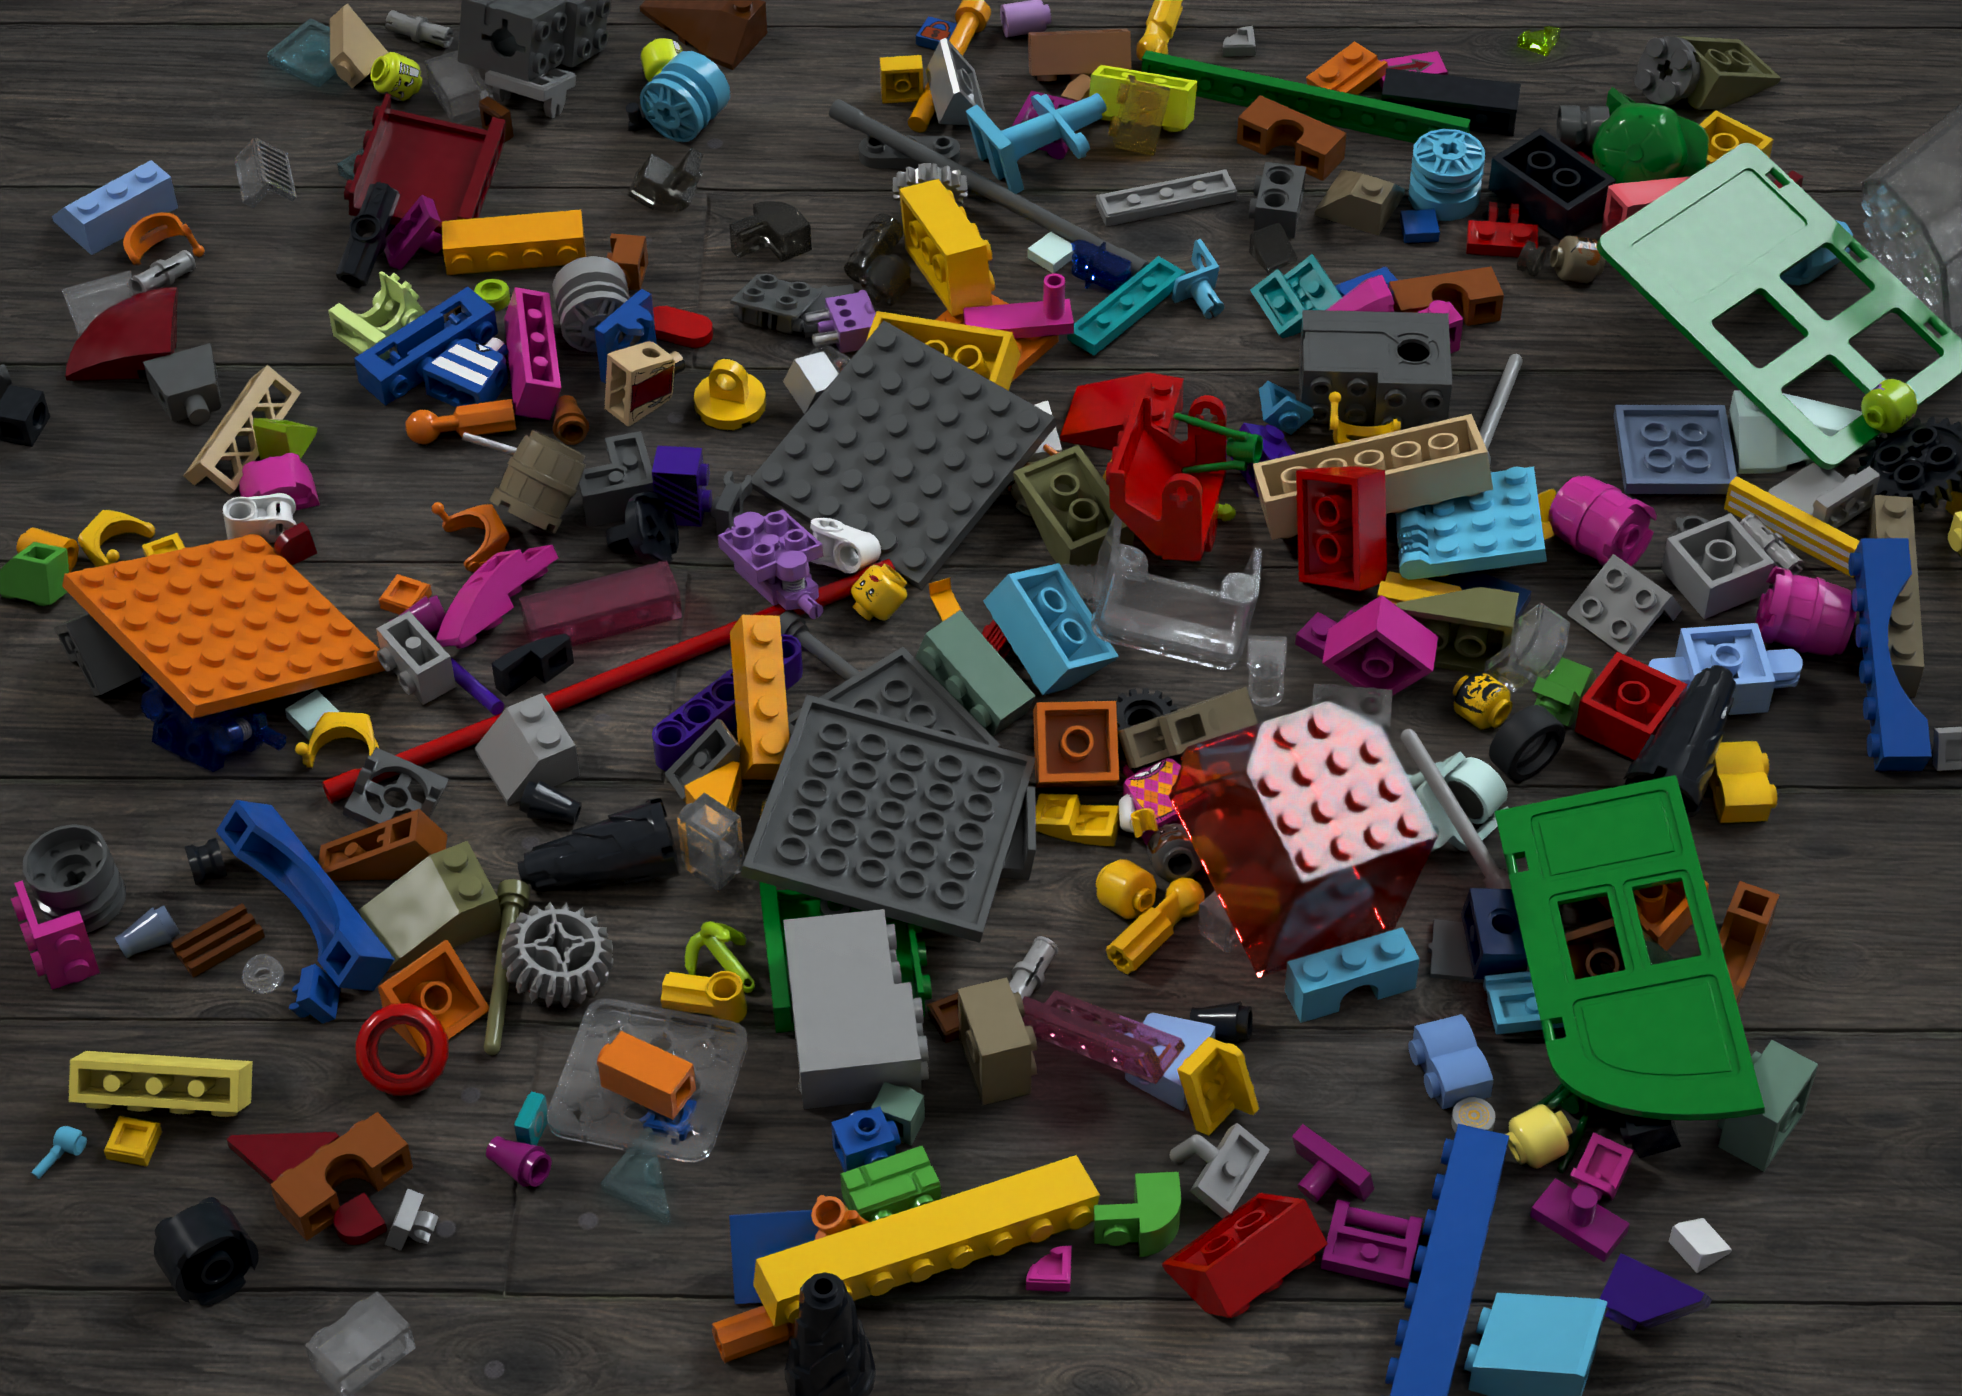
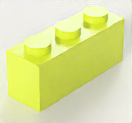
[1089,65,1197,132]

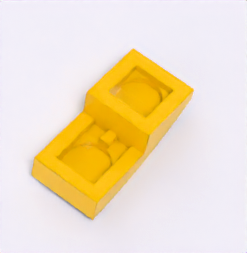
[1035,794,1120,846]

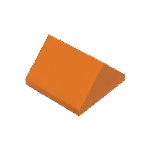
[378,940,489,1057]

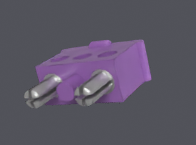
[804,290,876,353]

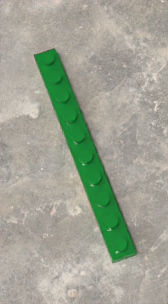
[1142,50,1471,143]

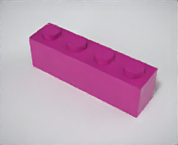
[504,287,561,420]

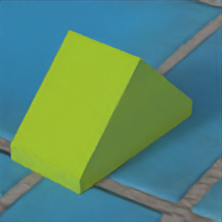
[253,418,317,461]

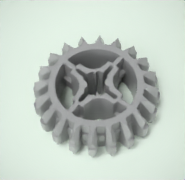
[501,902,614,1008]

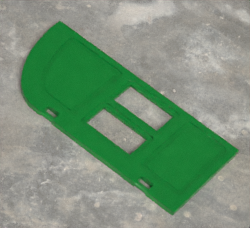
[1494,775,1765,1121]

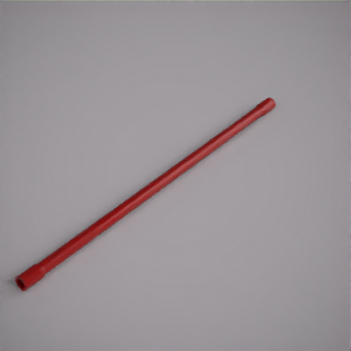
[322,559,896,803]

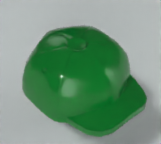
[1592,102,1709,184]

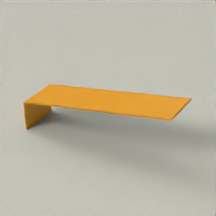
[929,578,962,621]

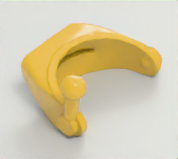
[1329,391,1401,445]
[78,510,155,567]
[295,712,379,768]

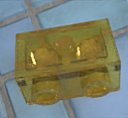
[1108,75,1170,156]

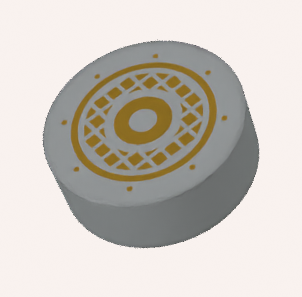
[1451,1097,1496,1133]

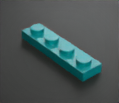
[1067,256,1186,356]

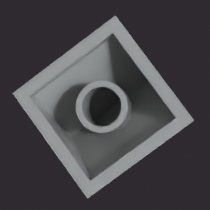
[925,38,986,125]

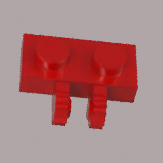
[1466,202,1538,259]

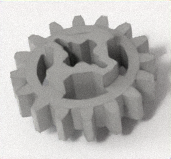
[893,163,967,205]

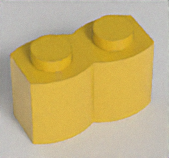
[1709,741,1777,823]

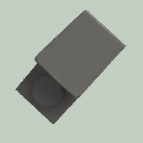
[664,719,741,802]

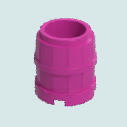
[1548,476,1656,566]
[1755,566,1857,657]

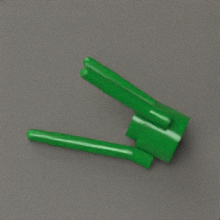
[1174,413,1263,474]

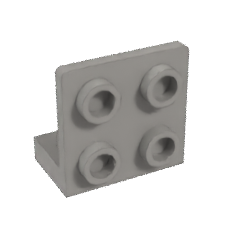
[1768,462,1880,528]
[1567,554,1682,656]

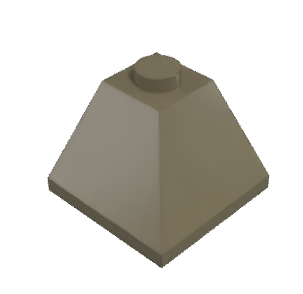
[1315,169,1405,236]

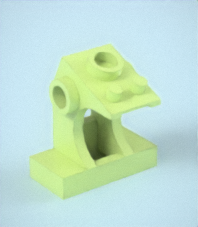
[328,271,426,361]

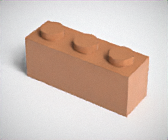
[1028,29,1131,81]

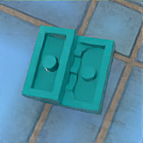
[1250,254,1342,338]

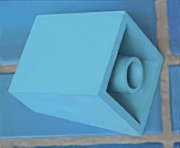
[1464,1293,1608,1396]

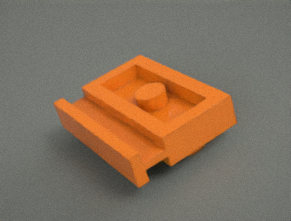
[1306,41,1388,95]

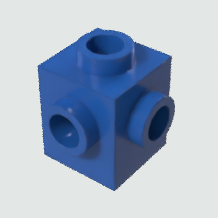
[831,1106,901,1172]

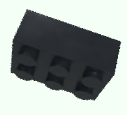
[1488,128,1616,240]

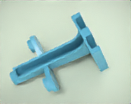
[966,93,1107,194]

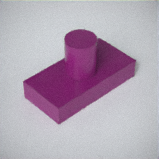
[384,195,443,270]
[1292,1124,1374,1203]
[1530,1178,1630,1263]

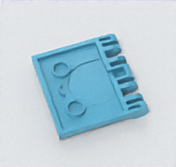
[1395,467,1547,580]

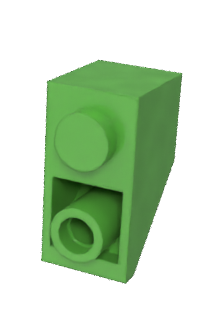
[0,542,69,606]

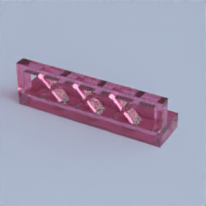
[1022,990,1185,1084]

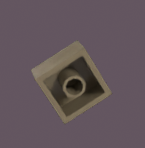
[958,977,1037,1105]

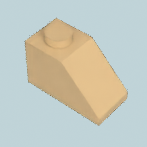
[330,3,389,88]

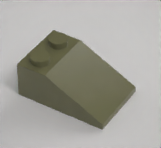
[1664,36,1781,111]
[1013,445,1134,578]
[1397,587,1519,678]
[358,841,502,973]

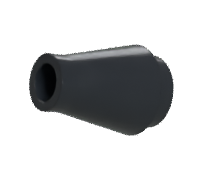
[519,780,582,825]
[1190,1001,1253,1043]

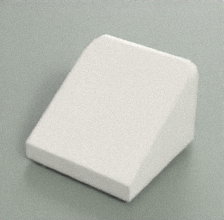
[1669,1218,1732,1273]

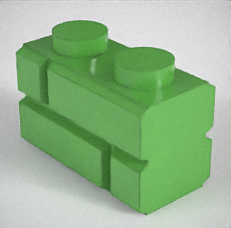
[840,1146,941,1222]

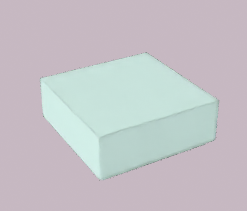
[1028,231,1077,273]
[285,690,339,740]

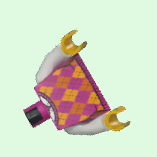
[1119,758,1240,845]

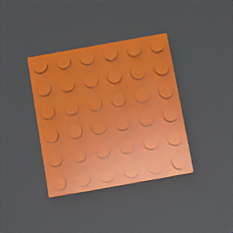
[62,534,386,719]

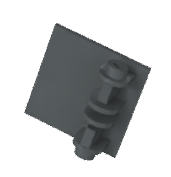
[730,274,822,335]

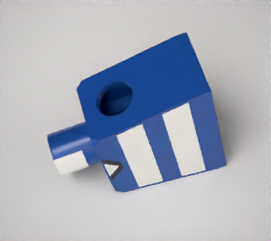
[422,338,508,407]

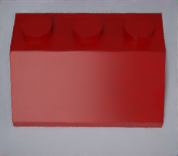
[1296,466,1387,591]
[1162,1193,1328,1318]

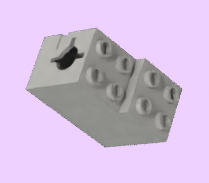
[783,909,929,1109]

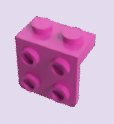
[11,881,100,990]

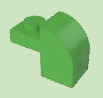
[1532,655,1596,727]
[1093,1172,1181,1257]

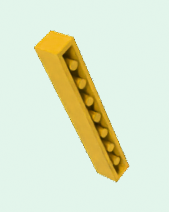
[753,1155,1100,1327]

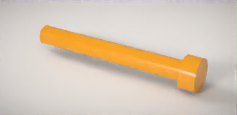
[908,0,991,132]

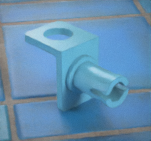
[1172,239,1224,319]

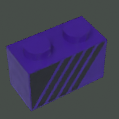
[652,445,712,527]

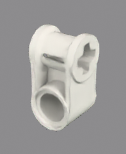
[223,493,297,543]
[810,518,881,574]

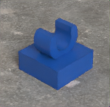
[289,964,341,1024]

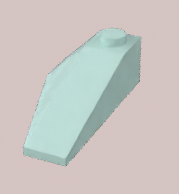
[1728,390,1879,474]

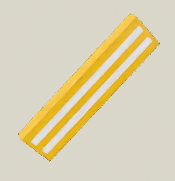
[1724,476,1860,578]

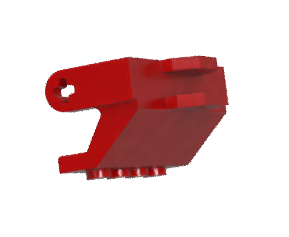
[1106,395,1227,561]

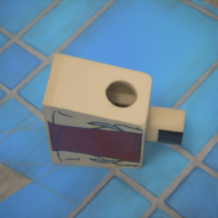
[604,341,685,427]

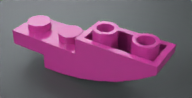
[436,545,559,649]

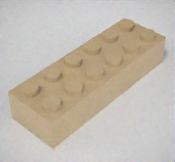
[1253,414,1493,540]

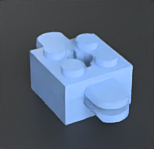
[1648,623,1803,715]

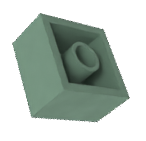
[1717,1040,1818,1172]

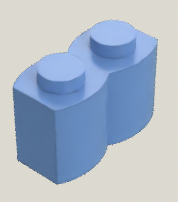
[1408,1014,1493,1109]

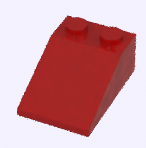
[1060,372,1184,450]

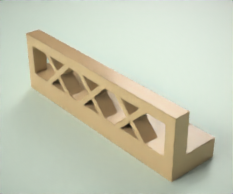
[183,365,301,495]

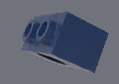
[1461,888,1528,979]

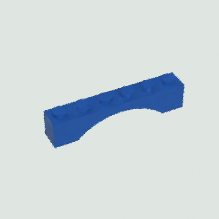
[1848,538,1932,771]
[216,800,395,991]

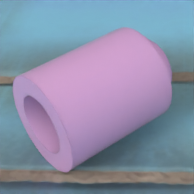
[1000,0,1051,38]

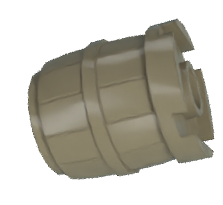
[489,430,586,533]

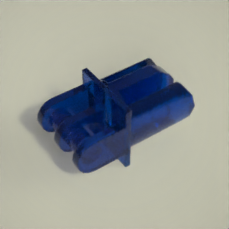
[1071,240,1132,292]

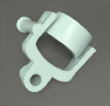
[1399,751,1508,854]

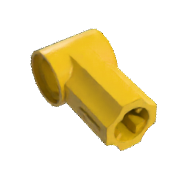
[661,971,747,1026]

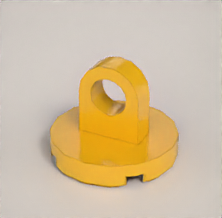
[694,359,766,430]

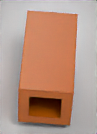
[597,1031,696,1120]

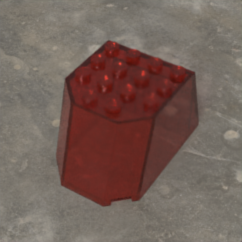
[1169,701,1438,979]

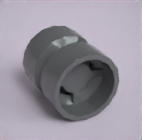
[1556,105,1610,150]

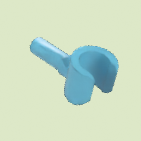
[31,1126,87,1179]

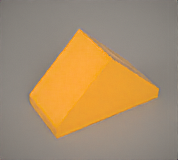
[684,761,743,848]

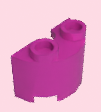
[239,453,320,510]

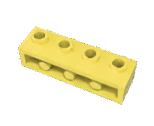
[69,1051,253,1117]

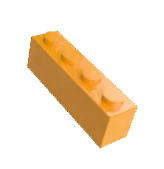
[442,210,586,275]
[730,615,790,780]

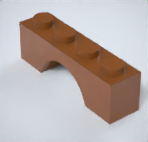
[1719,881,1780,1005]

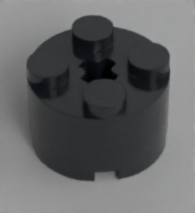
[154,1197,259,1305]

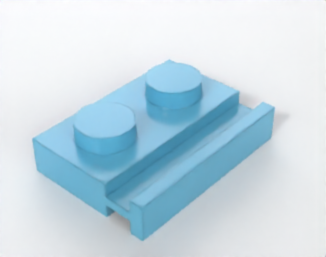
[1483,971,1564,1035]

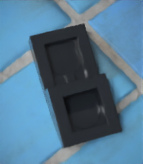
[491,634,574,697]

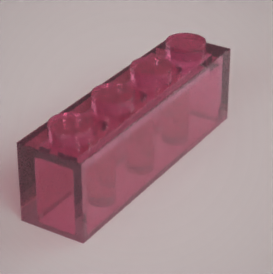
[519,560,682,646]

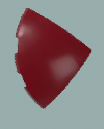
[65,287,178,381]

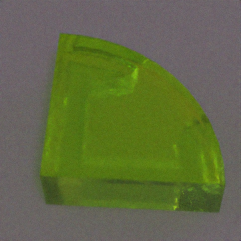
[1517,26,1561,56]

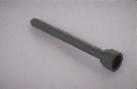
[780,610,860,681]

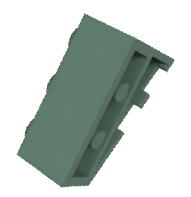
[915,610,1035,737]

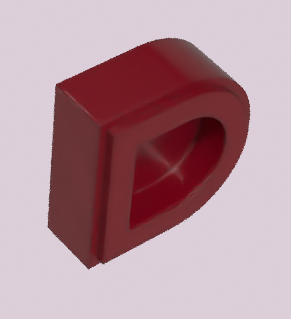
[274,522,317,565]
[334,1192,387,1245]

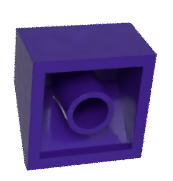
[1599,1253,1712,1331]

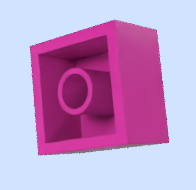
[1322,595,1438,704]

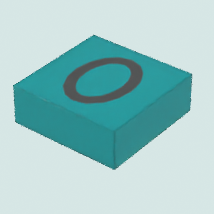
[514,1091,549,1146]

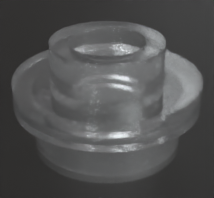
[242,954,284,994]

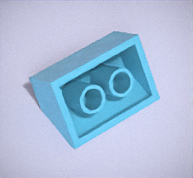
[983,563,1119,695]

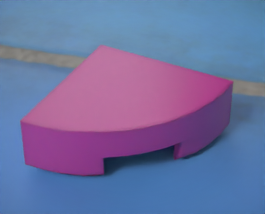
[1026,1246,1072,1292]

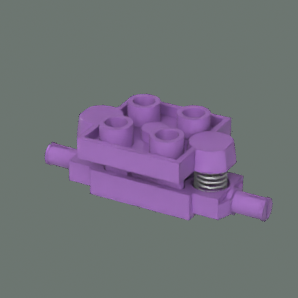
[718,509,823,619]

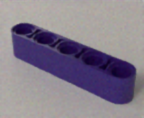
[652,634,803,771]

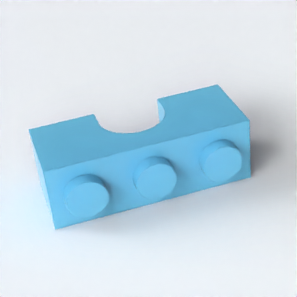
[1285,927,1420,1023]

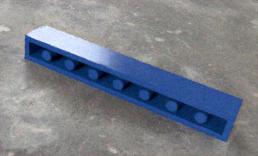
[1381,1123,1509,1396]

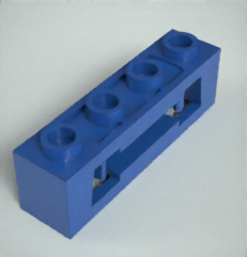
[354,287,498,406]

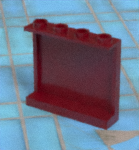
[344,93,506,234]

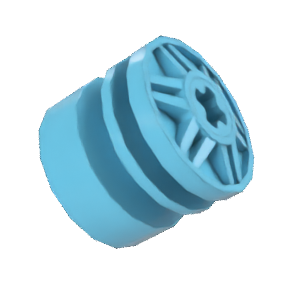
[640,51,730,142]
[1408,129,1485,221]

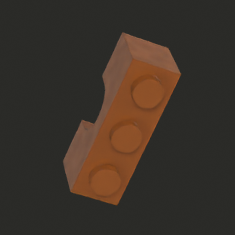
[1237,95,1347,181]
[1389,266,1504,326]
[270,1112,413,1241]

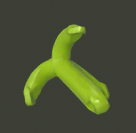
[685,921,755,993]

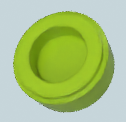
[474,279,510,311]

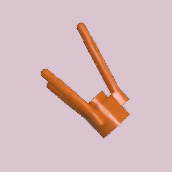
[811,1195,869,1239]

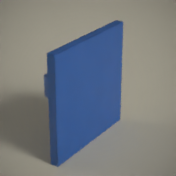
[729,1210,819,1304]

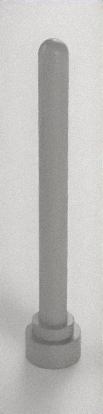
[1479,354,1523,464]
[1401,729,1511,889]

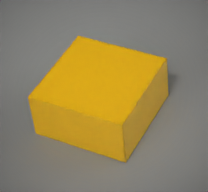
[880,55,924,104]

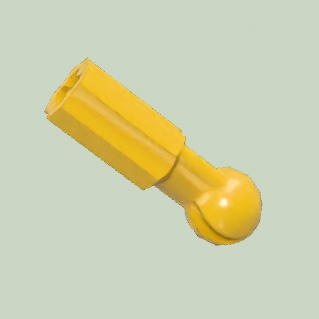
[1136,0,1183,61]
[1106,877,1205,975]

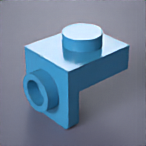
[1259,381,1314,435]

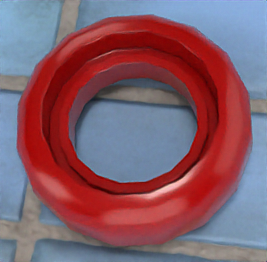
[355,1003,449,1096]

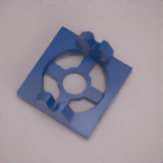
[594,289,657,383]

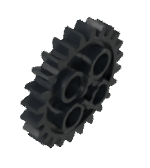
[1857,416,1962,512]

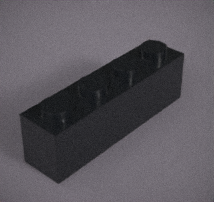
[1381,68,1521,136]

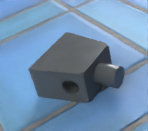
[143,343,222,425]

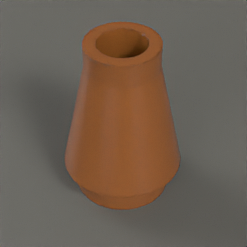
[553,395,589,445]

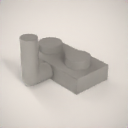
[1170,1123,1270,1219]

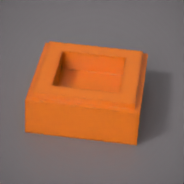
[379,574,432,615]

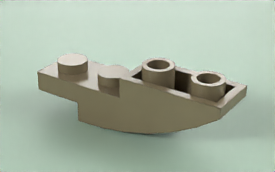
[1117,687,1258,769]

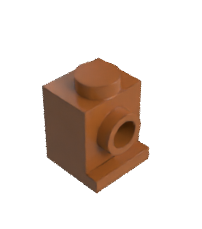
[606,233,648,290]

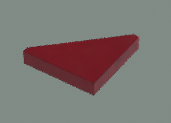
[227,1132,339,1184]

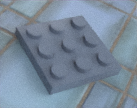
[1613,405,1737,494]

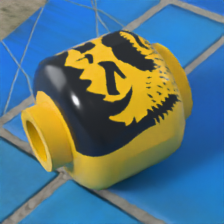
[1453,671,1513,730]

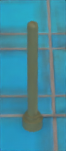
[484,879,531,1056]

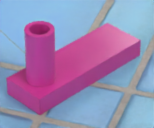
[963,273,1074,339]

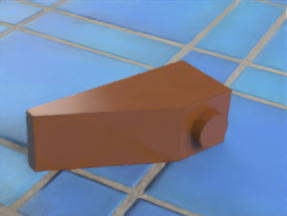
[318,809,448,881]

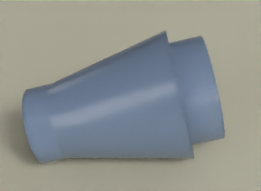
[115,905,180,958]

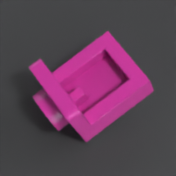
[1570,1132,1635,1201]

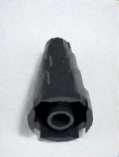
[1623,665,1736,818]
[517,797,681,892]
[785,1272,876,1396]

